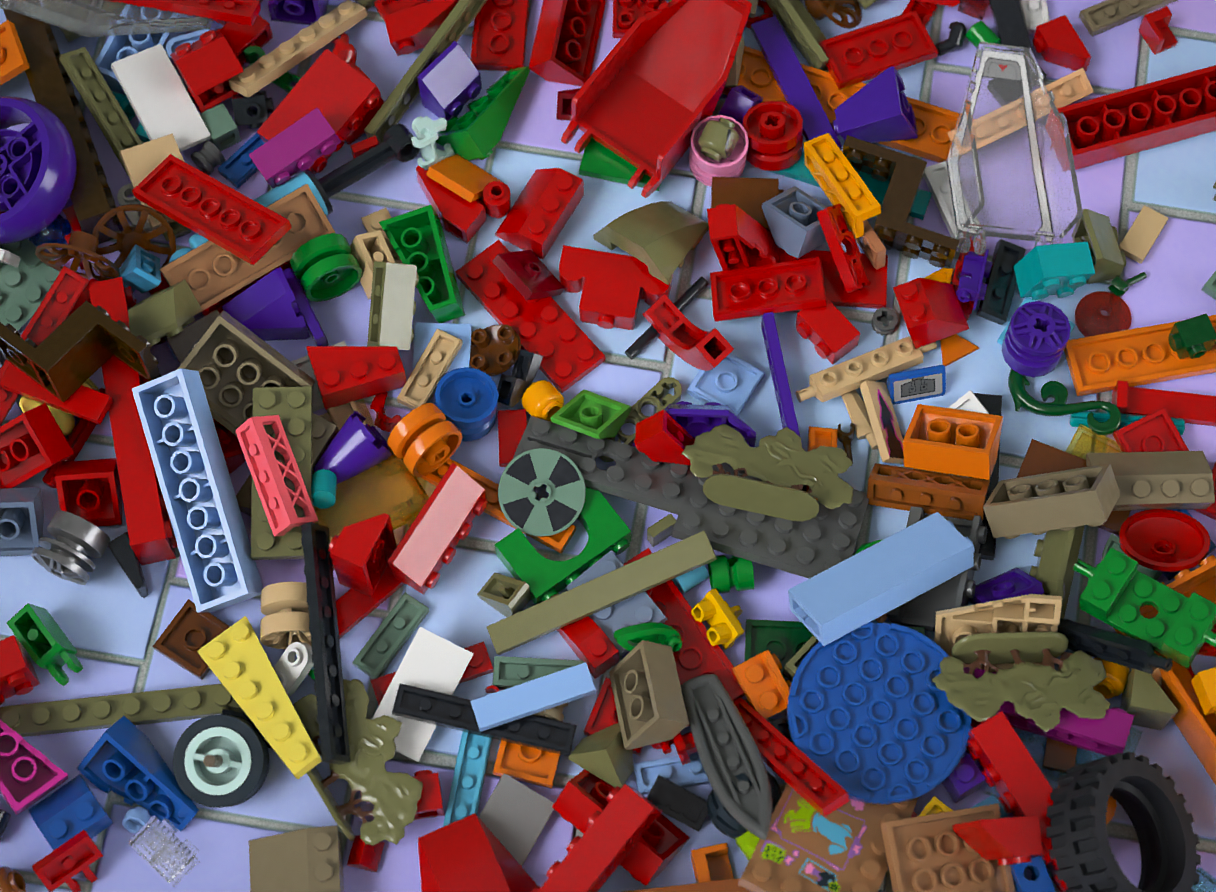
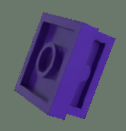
[968,567,1045,604]

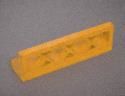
[804,133,881,239]

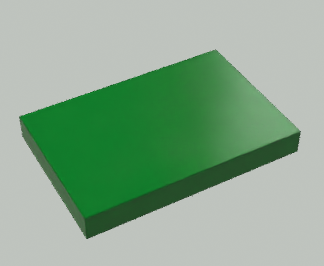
[579,138,661,191]

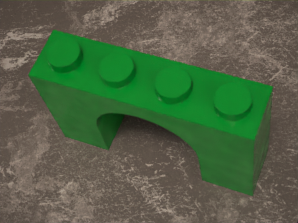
[494,487,631,605]

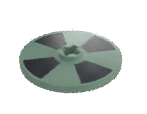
[498,448,586,536]

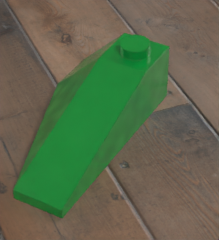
[435,66,530,160]

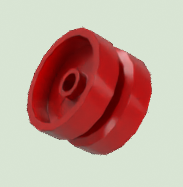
[742,101,803,171]

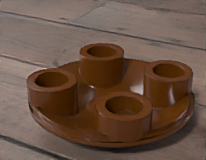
[470,325,521,376]

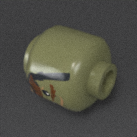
[698,118,739,161]

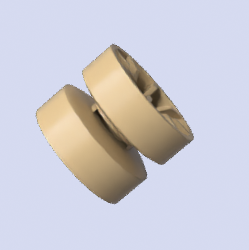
[260,582,312,650]

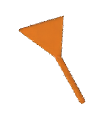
[940,334,979,366]

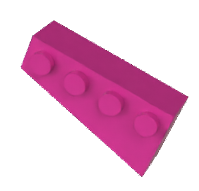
[0,719,68,816]

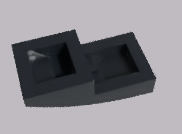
[497,349,543,407]

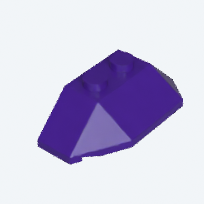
[664,401,756,447]

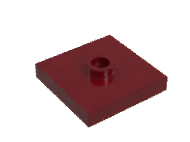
[493,250,565,300]

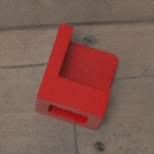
[1138,6,1178,55]

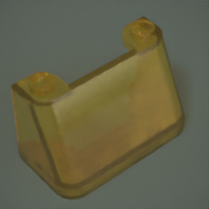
[312,455,429,571]

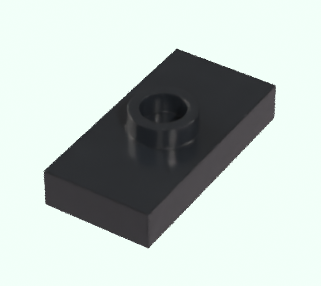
[647,775,708,832]

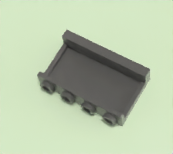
[886,506,987,631]

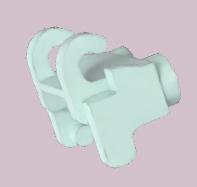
[412,116,454,169]

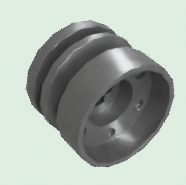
[31,510,111,585]

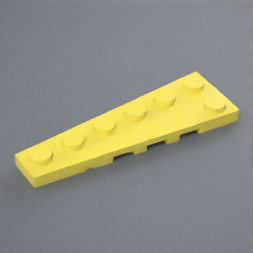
[197,616,322,780]

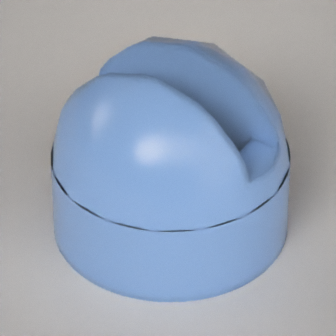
[122,806,150,834]

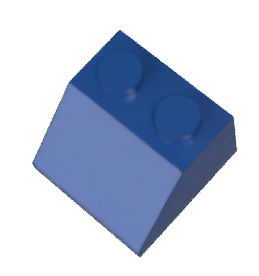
[28,774,114,851]

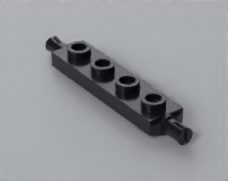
[1057,619,1173,674]

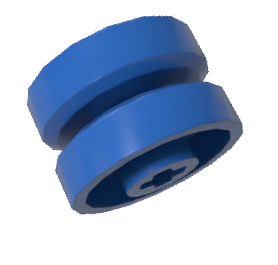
[435,367,499,442]

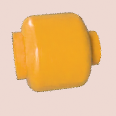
[522,380,564,422]
[1093,658,1130,699]

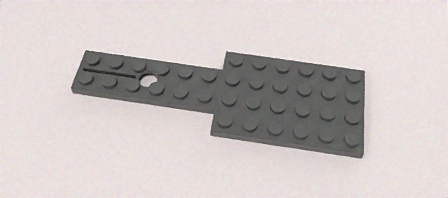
[513,416,869,578]

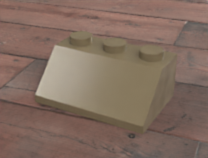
[609,640,689,750]

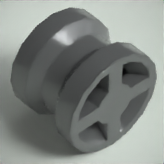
[190,141,225,176]

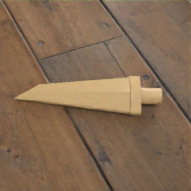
[841,389,878,450]

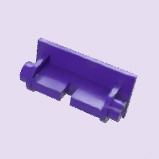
[956,249,992,310]

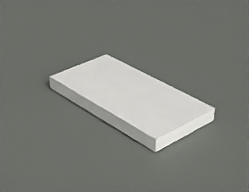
[111,44,211,152]
[372,627,473,762]

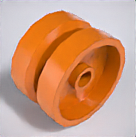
[387,403,463,477]

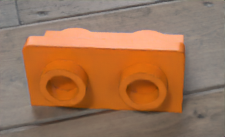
[731,650,791,719]

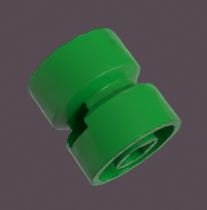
[708,555,755,594]

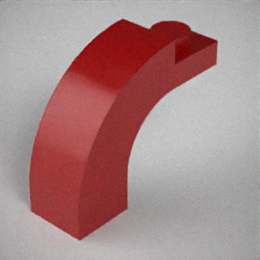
[642,294,734,371]

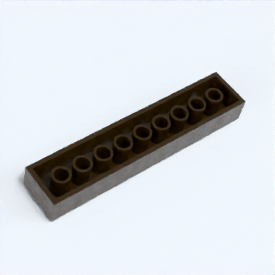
[0,0,121,244]

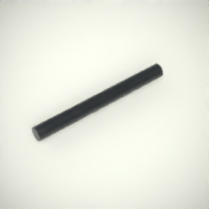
[625,277,709,360]

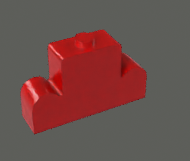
[559,245,673,330]

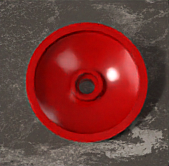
[1119,509,1210,572]

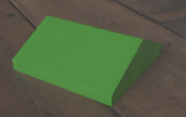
[551,389,631,439]

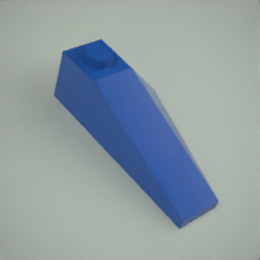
[76,716,199,832]

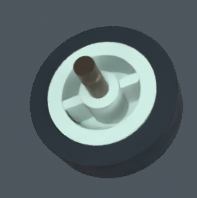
[173,715,270,808]

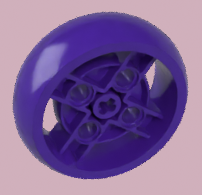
[0,96,77,244]

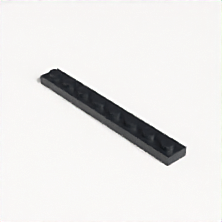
[301,522,351,765]

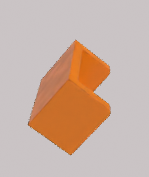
[690,843,734,883]

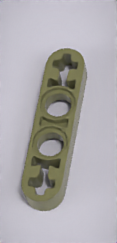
[599,377,682,462]

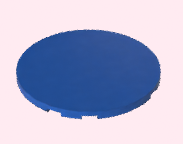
[787,622,972,804]

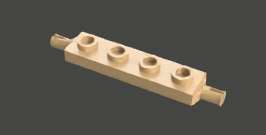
[795,336,937,402]

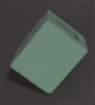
[200,104,242,151]

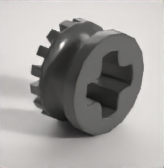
[872,307,898,336]

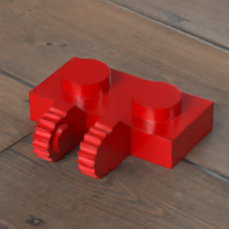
[31,829,103,892]

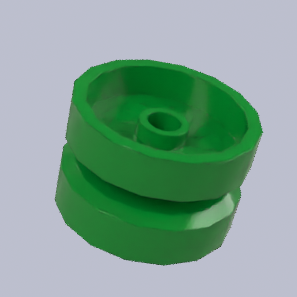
[290,233,363,302]

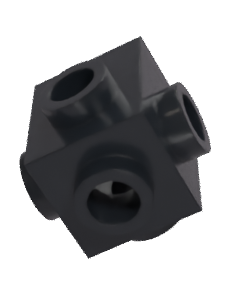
[232,90,274,128]

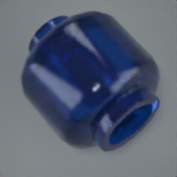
[28,214,71,250]

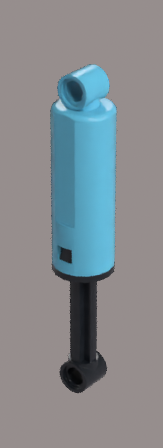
[169,124,421,263]

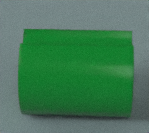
[966,21,1001,52]

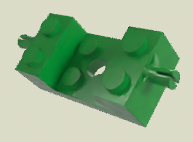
[1073,548,1216,669]

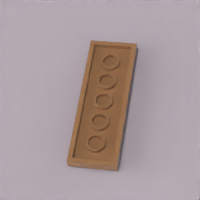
[159,184,336,316]

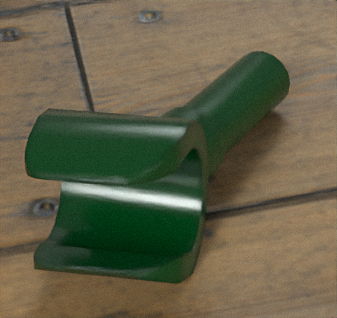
[1108,272,1147,297]

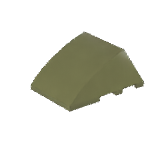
[593,201,709,285]

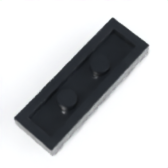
[977,239,1026,325]

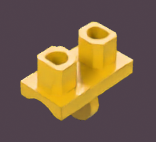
[691,588,745,649]

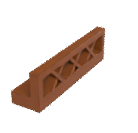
[867,463,990,522]

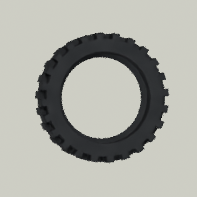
[1046,752,1201,892]

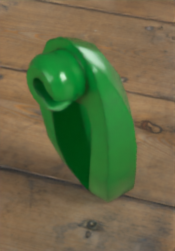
[613,622,683,652]

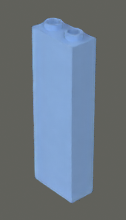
[788,512,975,646]

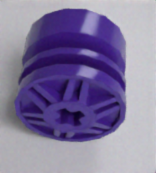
[1001,301,1071,377]

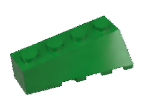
[379,205,465,323]

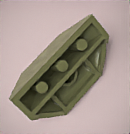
[1029,525,1085,619]

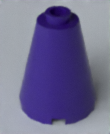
[313,411,393,487]

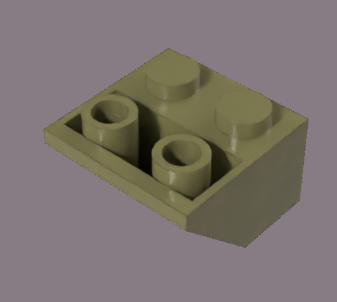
[128,279,202,346]

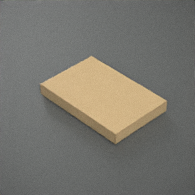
[120,133,185,229]

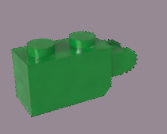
[7,603,83,686]

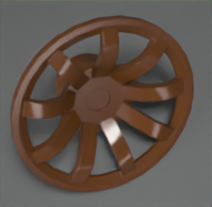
[805,0,862,29]
[92,204,176,273]
[35,231,120,281]

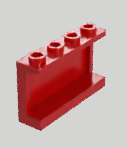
[257,48,381,175]

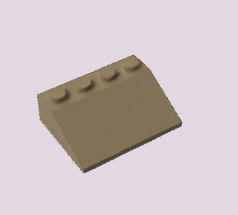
[177,311,316,436]
[249,826,344,892]

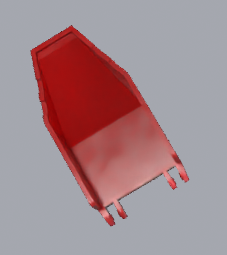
[561,0,752,198]

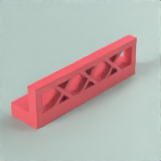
[235,415,318,537]

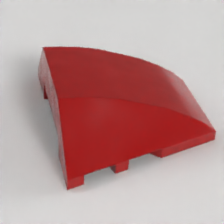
[418,813,537,892]

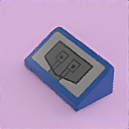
[886,365,946,405]

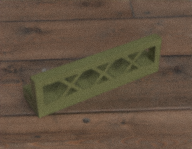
[765,0,829,71]

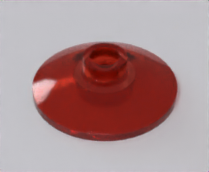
[1075,291,1131,337]

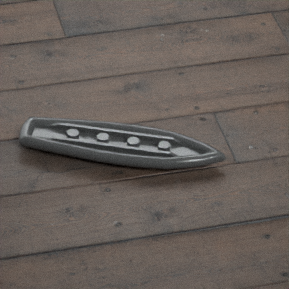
[681,674,772,840]

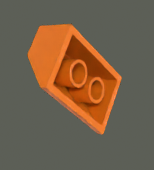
[903,404,1003,480]

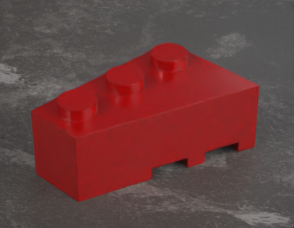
[707,204,780,271]
[306,346,406,410]

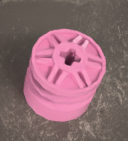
[688,115,749,186]

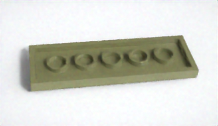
[251,386,313,560]

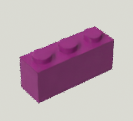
[249,107,341,189]

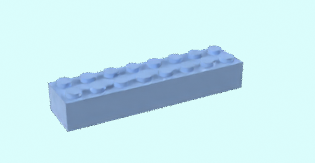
[132,368,263,612]

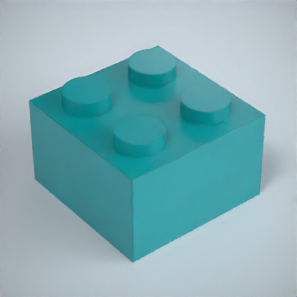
[1013,241,1095,300]

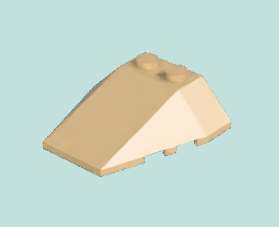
[934,594,1062,672]

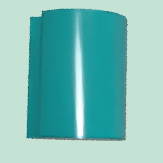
[311,469,337,509]

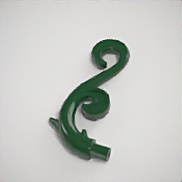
[1008,369,1122,436]

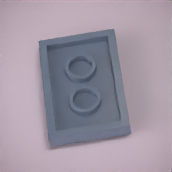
[566,550,667,657]

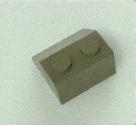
[1071,209,1126,284]

